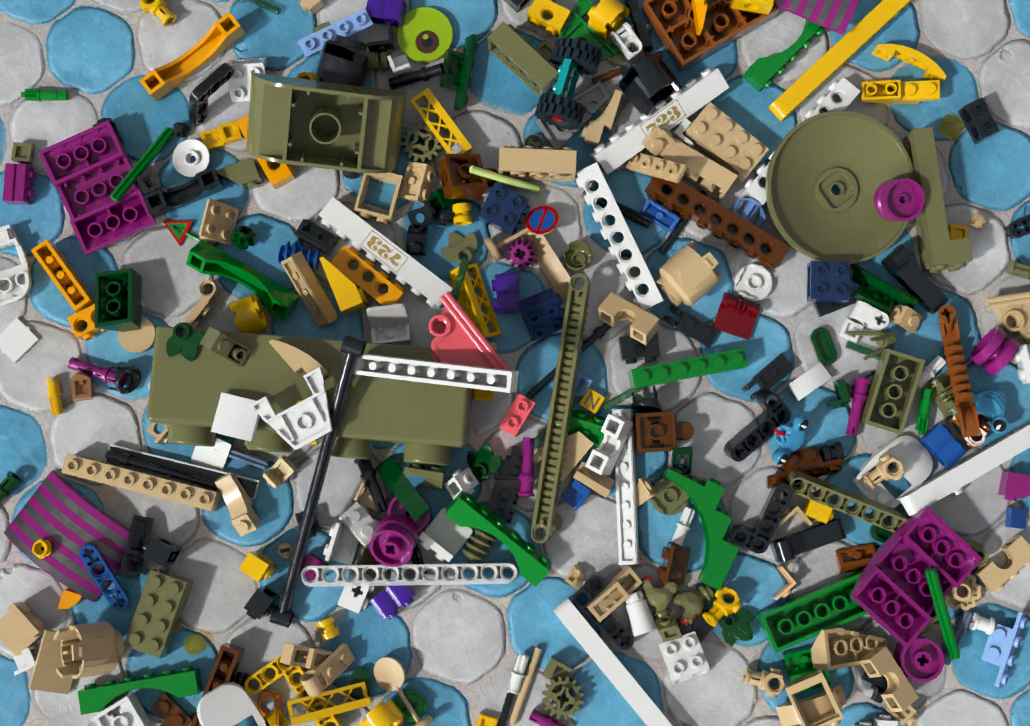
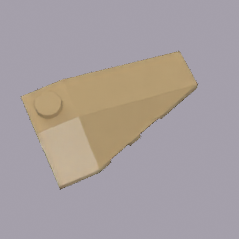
[811,627,889,671]

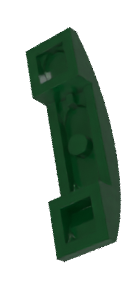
[376,455,431,521]

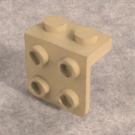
[0,601,46,656]

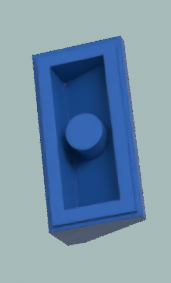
[640,198,681,233]

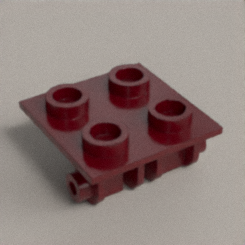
[713,292,761,340]

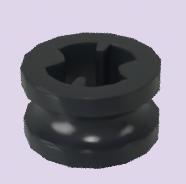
[435,213,453,227]

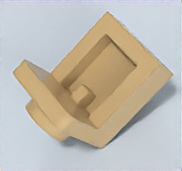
[889,305,923,333]
[262,455,297,489]

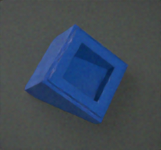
[1005,508,1027,529]

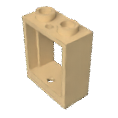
[354,172,404,224]
[784,669,844,726]

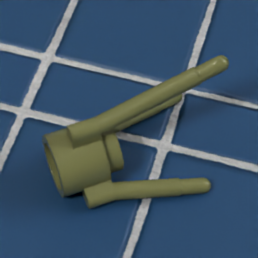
[846,331,896,360]

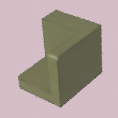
[543,656,573,681]

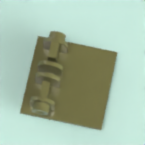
[924,370,974,418]

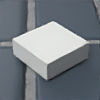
[838,318,864,344]

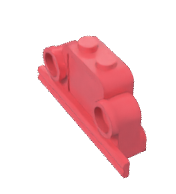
[428,291,510,370]

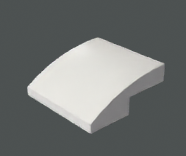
[211,392,260,442]

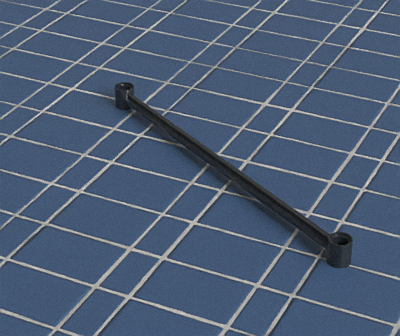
[269,334,367,628]

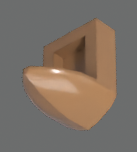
[71,372,93,402]

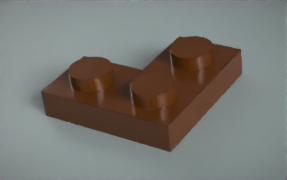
[150,692,193,726]

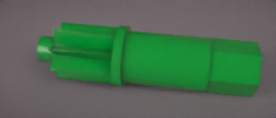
[21,88,69,102]
[915,388,934,435]

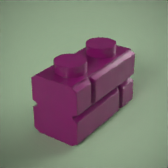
[3,163,36,205]

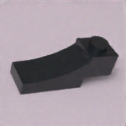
[118,515,154,579]

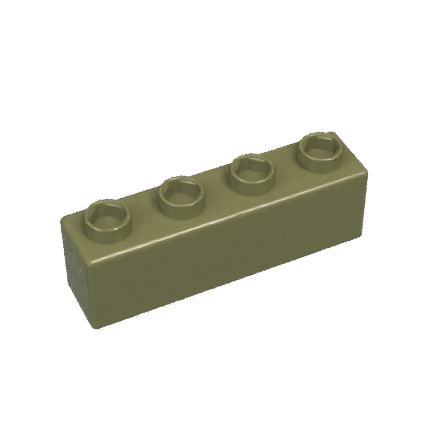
[147,326,473,466]

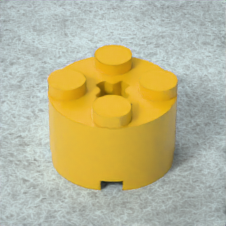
[587,0,630,40]
[229,294,269,334]
[359,697,404,726]

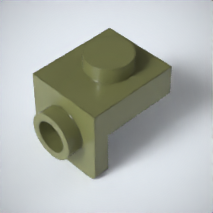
[656,614,682,642]

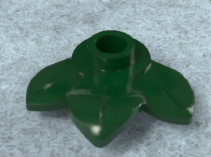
[166,322,204,361]
[467,443,502,481]
[718,609,755,646]

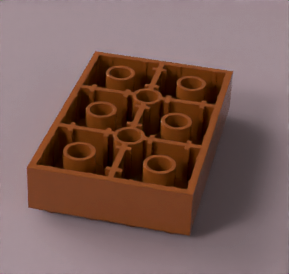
[642,0,780,72]

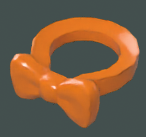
[257,689,282,716]

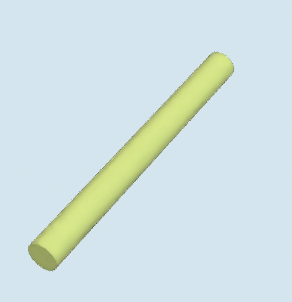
[469,165,540,193]

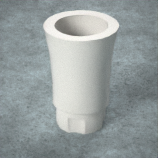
[625,590,657,637]

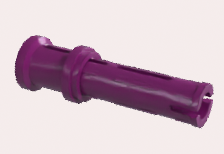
[68,357,128,387]
[845,377,872,437]
[517,437,536,497]

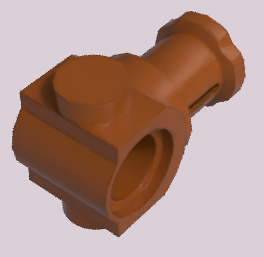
[949,413,991,448]

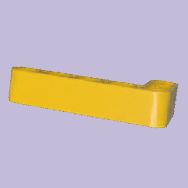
[244,654,342,726]

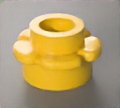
[32,539,52,559]

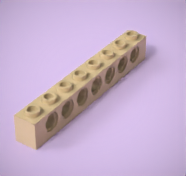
[61,454,221,511]

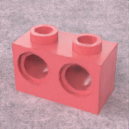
[499,393,536,437]

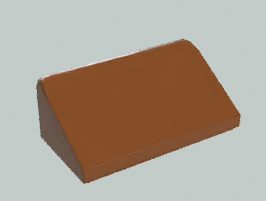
[835,543,876,573]

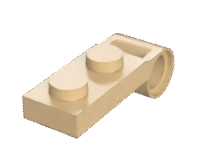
[184,280,220,329]
[300,643,355,697]

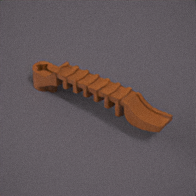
[938,305,981,438]

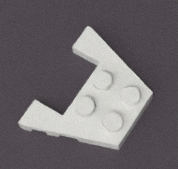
[249,367,333,450]

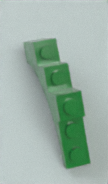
[663,467,739,590]

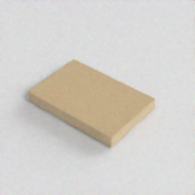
[28,629,73,694]

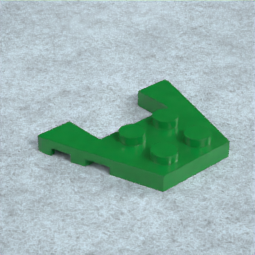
[555,0,631,62]

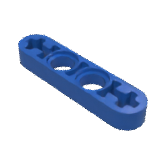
[79,543,129,611]

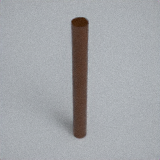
[591,51,663,85]

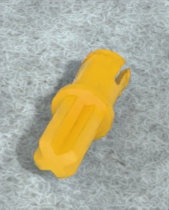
[46,377,63,416]

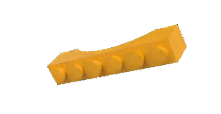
[139,12,245,102]

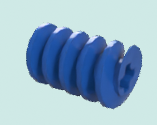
[278,241,321,273]

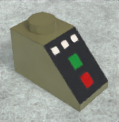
[216,157,263,189]

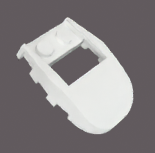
[0,224,32,306]
[850,435,933,508]
[197,682,266,726]

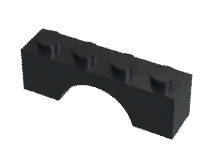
[143,167,225,218]

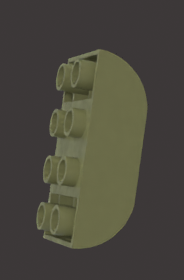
[246,72,407,173]

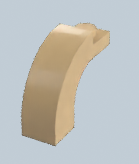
[776,684,847,726]

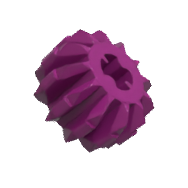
[506,237,538,270]

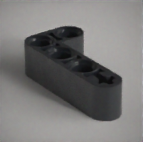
[881,244,948,314]
[724,389,791,462]
[731,480,792,554]
[769,518,847,563]
[573,575,634,650]

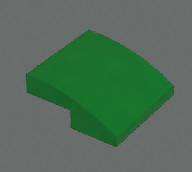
[782,645,832,694]

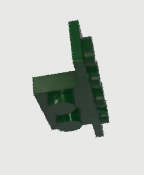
[440,34,477,110]
[850,263,919,315]

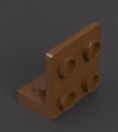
[657,543,691,587]

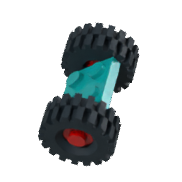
[535,37,602,130]

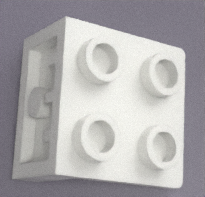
[227,57,267,102]
[323,521,359,565]
[659,631,710,685]

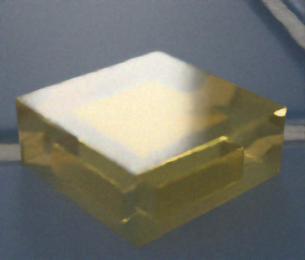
[938,114,964,140]

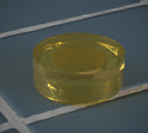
[184,634,205,655]

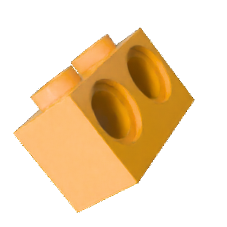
[67,304,108,341]

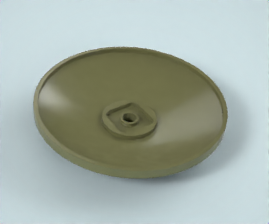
[765,111,916,264]

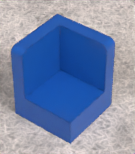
[562,479,591,510]

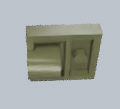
[403,463,446,490]

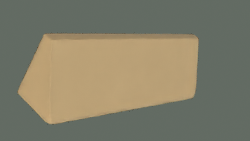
[521,231,577,300]
[281,251,339,328]

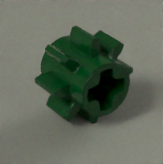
[231,226,255,250]

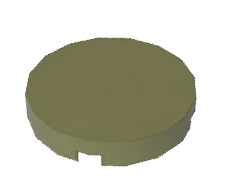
[650,477,689,515]

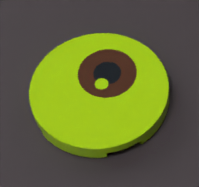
[397,7,453,64]

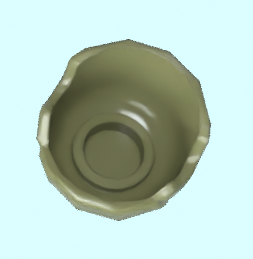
[563,240,592,272]

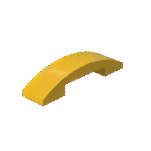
[871,44,947,84]

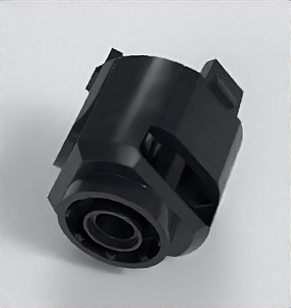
[315,34,370,87]
[619,52,684,116]

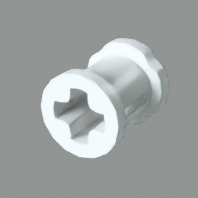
[969,613,995,635]

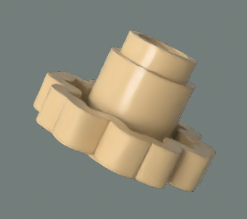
[945,574,981,611]

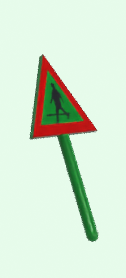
[163,221,217,248]

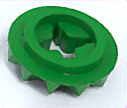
[396,689,427,722]

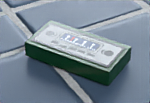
[671,446,693,474]

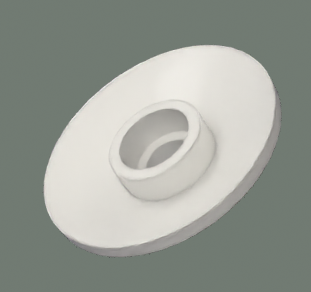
[172,139,210,177]

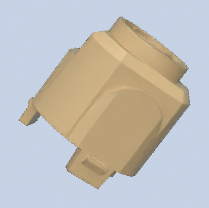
[656,240,722,306]
[53,621,124,679]

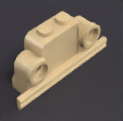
[987,291,1030,343]

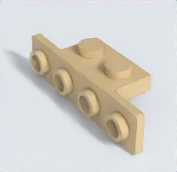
[624,153,687,183]

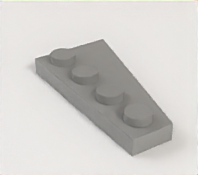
[536,81,610,150]

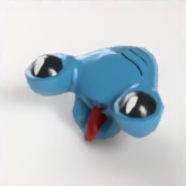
[971,388,1009,435]
[772,415,809,465]

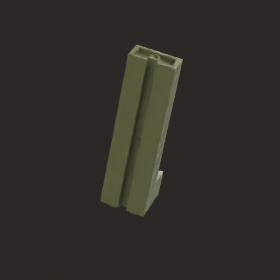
[902,127,973,274]

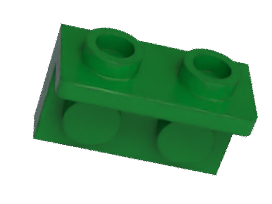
[568,410,606,447]

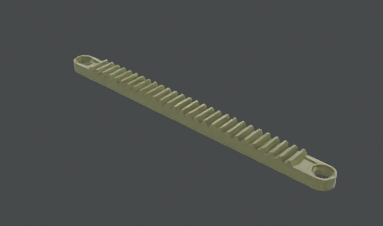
[531,273,591,543]

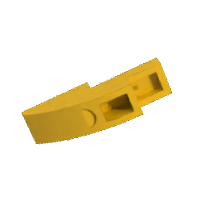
[861,80,940,104]

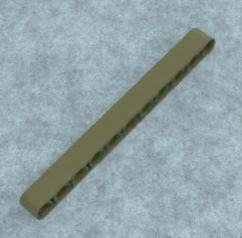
[787,471,988,566]

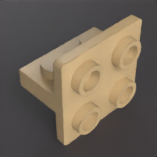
[199,198,239,245]

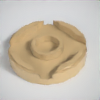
[118,316,156,353]

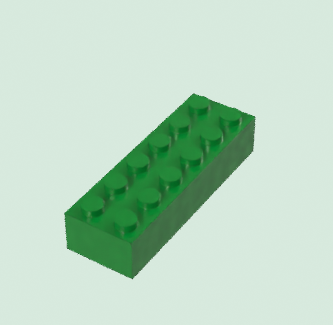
[756,569,868,653]

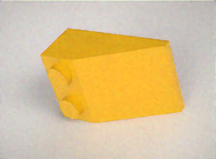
[319,257,368,316]

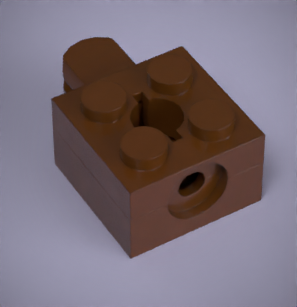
[438,154,498,199]
[633,411,694,453]

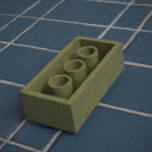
[487,21,558,97]
[860,349,926,435]
[124,569,194,658]

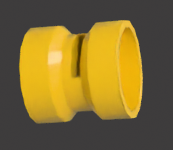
[452,203,472,226]
[315,616,341,642]

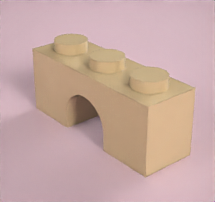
[598,292,659,345]
[972,535,1030,592]
[859,646,919,712]

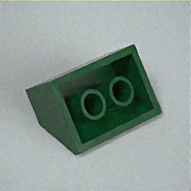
[95,268,141,332]

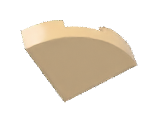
[565,565,583,590]

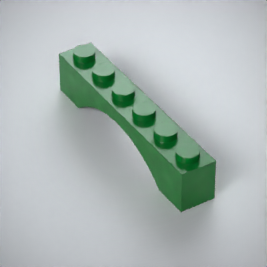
[743,19,825,92]
[186,240,300,321]
[628,348,748,390]
[445,490,552,587]
[78,666,203,715]

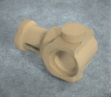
[862,452,905,490]
[742,667,784,698]

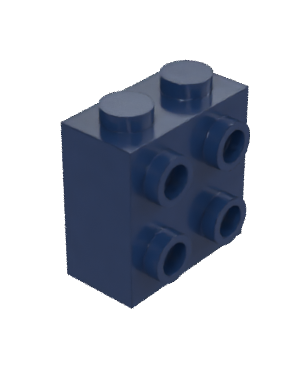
[478,182,531,236]
[807,261,853,303]
[517,288,565,341]

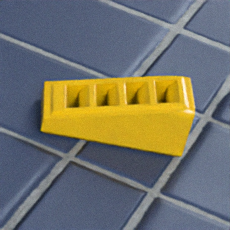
[264,707,288,726]

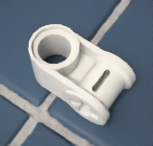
[610,22,642,60]
[849,301,889,331]

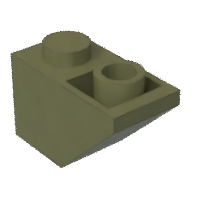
[199,326,251,367]

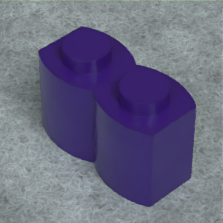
[366,0,408,26]
[492,273,520,314]
[370,585,415,620]

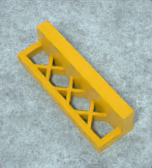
[410,88,472,154]
[449,263,502,339]
[287,681,371,726]

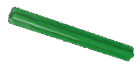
[110,127,174,203]
[925,567,960,660]

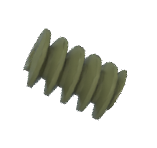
[461,529,498,564]

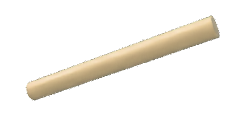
[509,647,543,724]

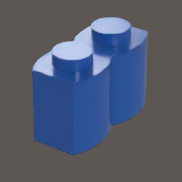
[919,424,966,468]

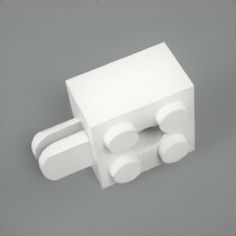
[93,692,153,726]

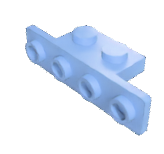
[298,9,373,58]
[981,611,1028,688]

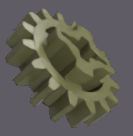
[401,122,442,164]
[542,675,584,720]

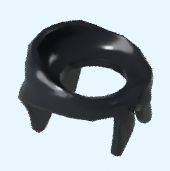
[109,364,141,395]
[631,386,662,413]

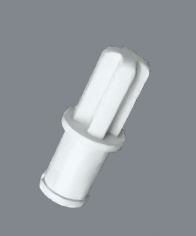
[917,356,946,389]
[671,507,695,546]
[507,653,529,694]

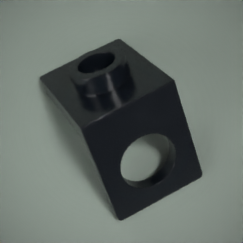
[367,21,395,53]
[407,200,436,226]

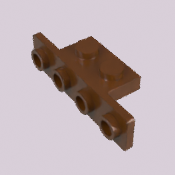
[766,446,843,489]

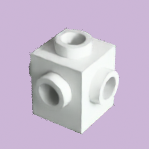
[443,468,479,500]

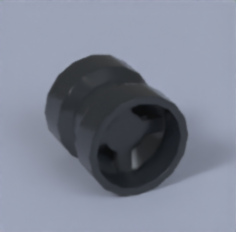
[819,441,844,462]

